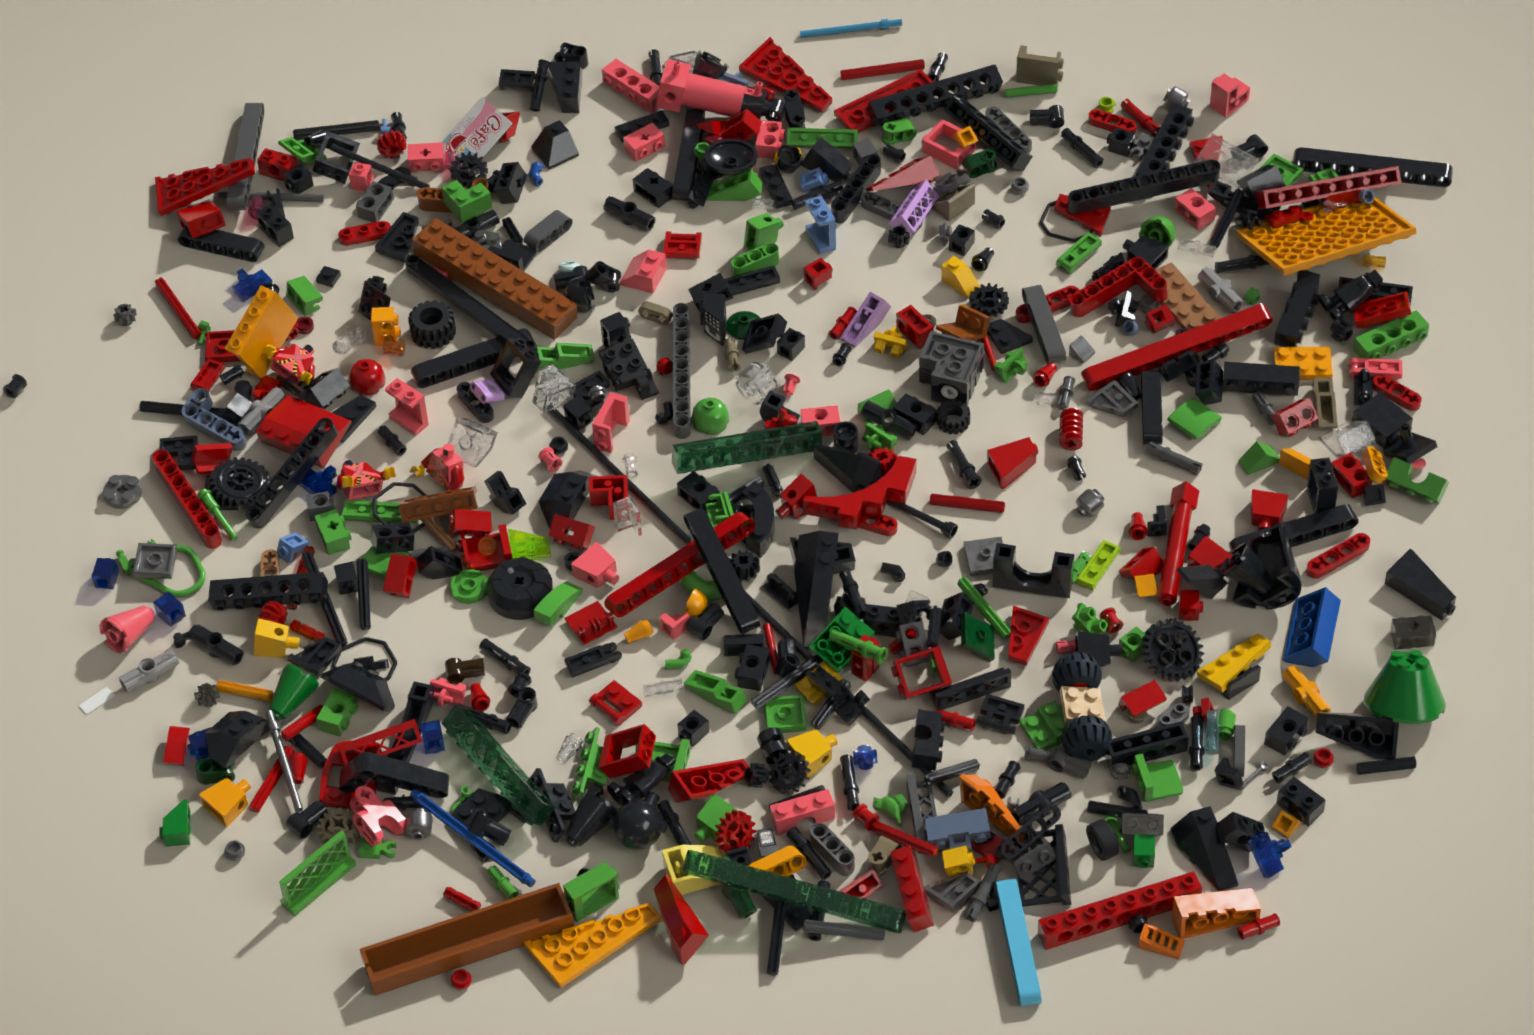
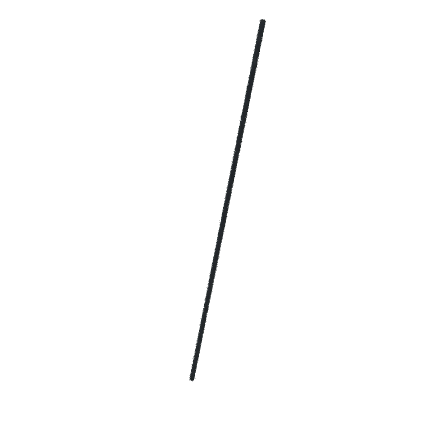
[545,403,954,797]

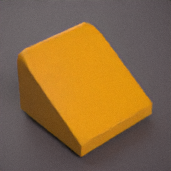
[952,126,978,149]
[1134,574,1158,597]
[1271,810,1301,838]

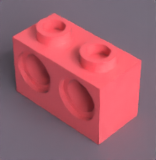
[755,120,785,159]

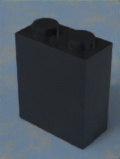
[1352,393,1413,449]

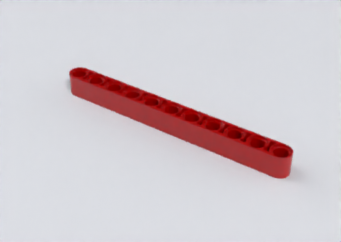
[1081,304,1273,391]

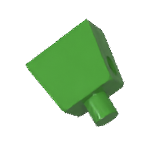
[744,213,784,251]
[694,793,739,843]

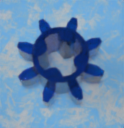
[853,745,878,770]

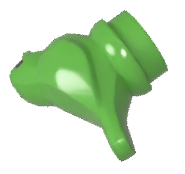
[872,793,909,826]

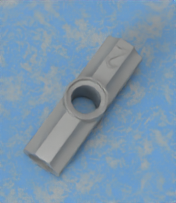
[1198,267,1244,313]
[238,387,286,435]
[118,649,179,692]

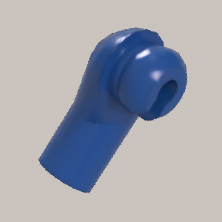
[528,162,543,186]

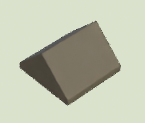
[931,183,975,221]

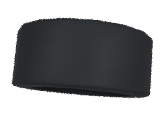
[1086,819,1119,861]

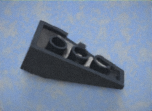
[813,444,881,493]
[1315,712,1399,759]
[1170,806,1238,891]

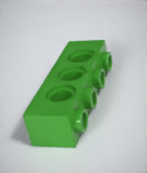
[1353,310,1429,359]

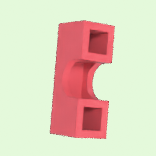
[770,789,835,835]

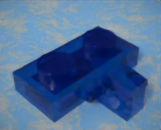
[232,269,273,302]
[298,465,337,498]
[1247,832,1292,879]

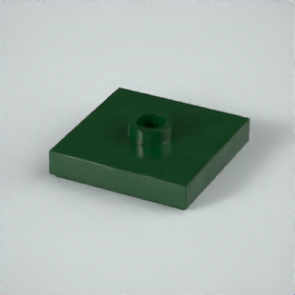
[960,612,995,662]

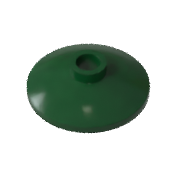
[726,311,760,340]

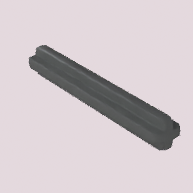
[803,920,885,940]

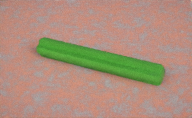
[957,577,1011,639]

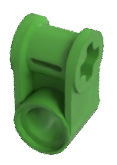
[882,118,917,145]

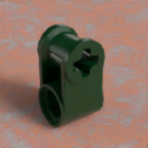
[962,149,997,178]
[195,758,235,785]

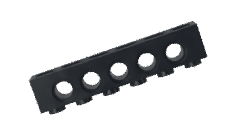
[944,96,1033,171]
[1136,104,1194,176]
[208,572,328,611]

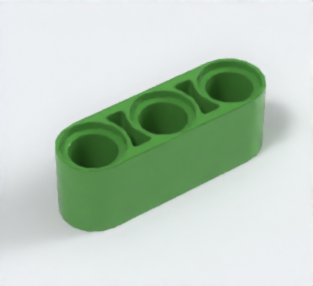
[731,243,779,277]

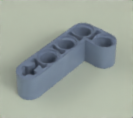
[182,388,247,451]

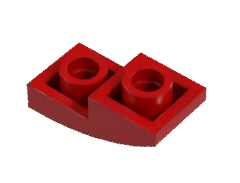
[163,726,190,766]

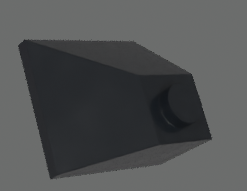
[531,120,579,169]

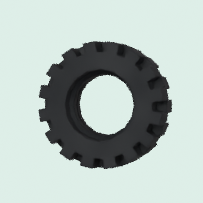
[937,399,970,434]

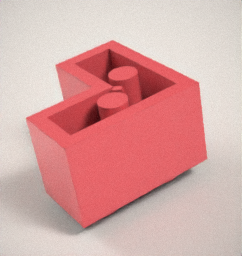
[1210,73,1250,117]

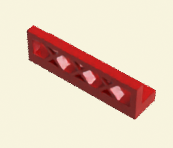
[337,719,423,765]

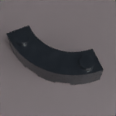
[742,481,775,558]

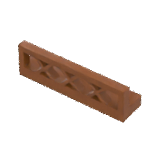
[399,486,478,523]

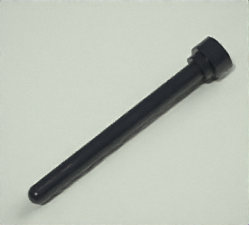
[886,501,958,538]

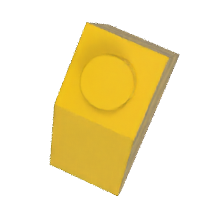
[941,256,980,298]

